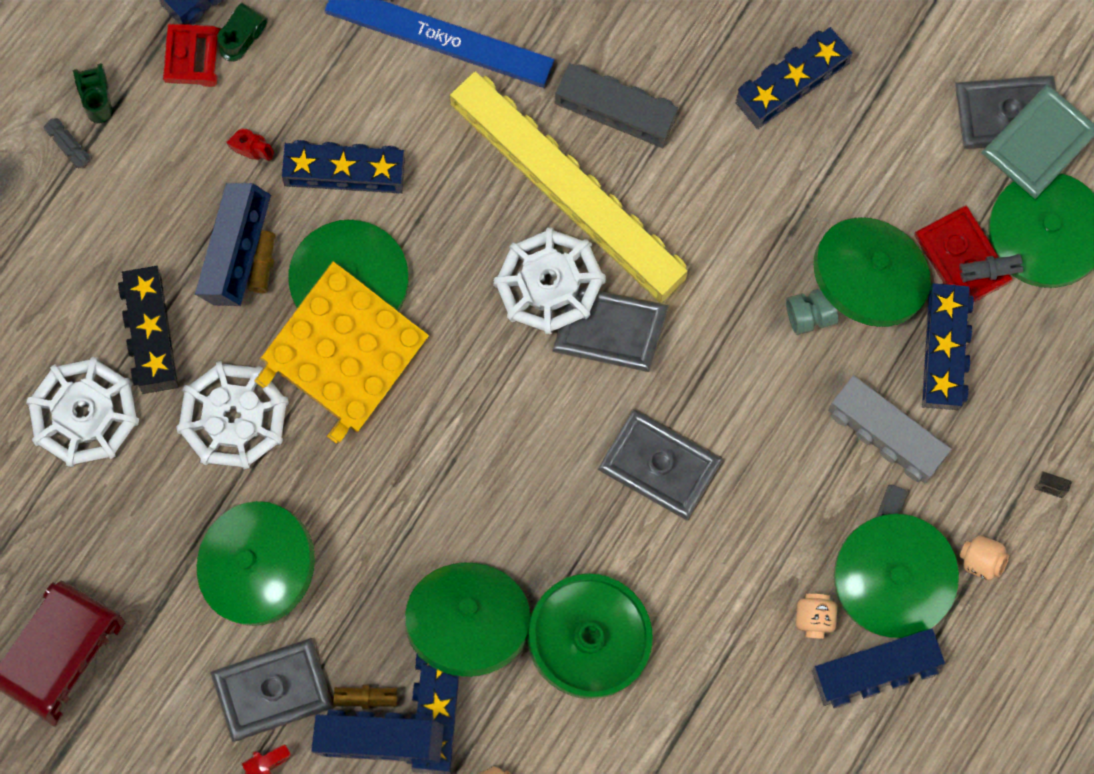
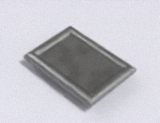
[955,75,1056,149]
[552,287,669,372]
[597,409,723,521]
[210,638,334,742]

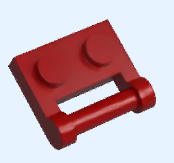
[163,24,221,87]

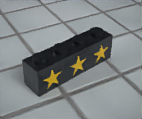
[118,265,179,394]

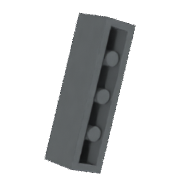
[555,63,678,148]

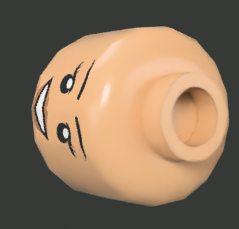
[960,535,1009,581]
[796,593,837,639]

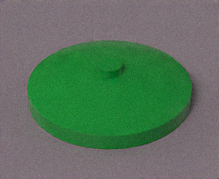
[988,173,1094,288]
[813,217,931,327]
[288,220,409,312]
[197,501,315,626]
[834,514,959,638]
[405,562,530,677]
[527,574,653,699]

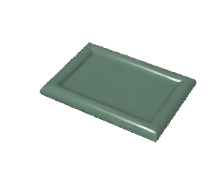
[981,84,1094,199]

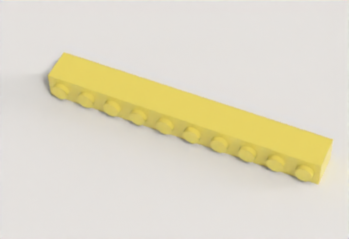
[450,71,688,303]

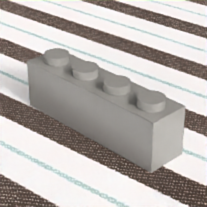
[828,375,952,484]

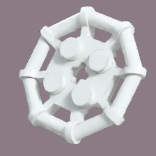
[494,227,606,334]
[26,357,139,467]
[176,361,289,470]

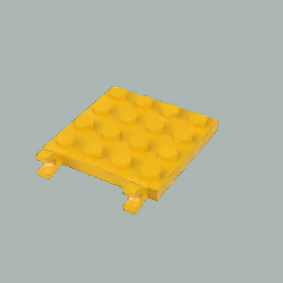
[254,261,429,444]

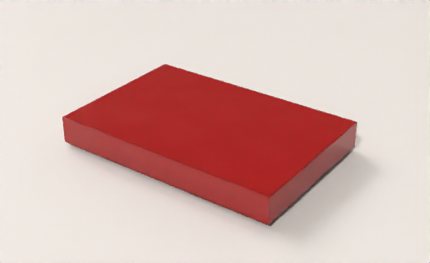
[914,205,1013,302]

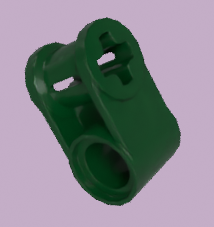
[218,3,268,62]
[73,63,112,123]

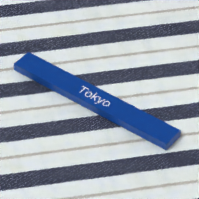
[325,0,554,88]

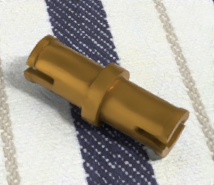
[248,230,276,293]
[334,684,397,710]

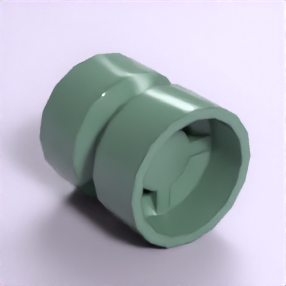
[786,288,838,335]

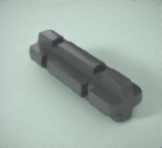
[44,118,91,168]

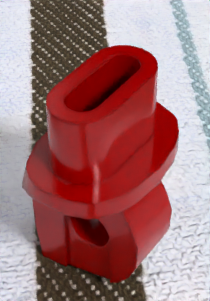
[226,129,274,161]
[241,744,291,774]

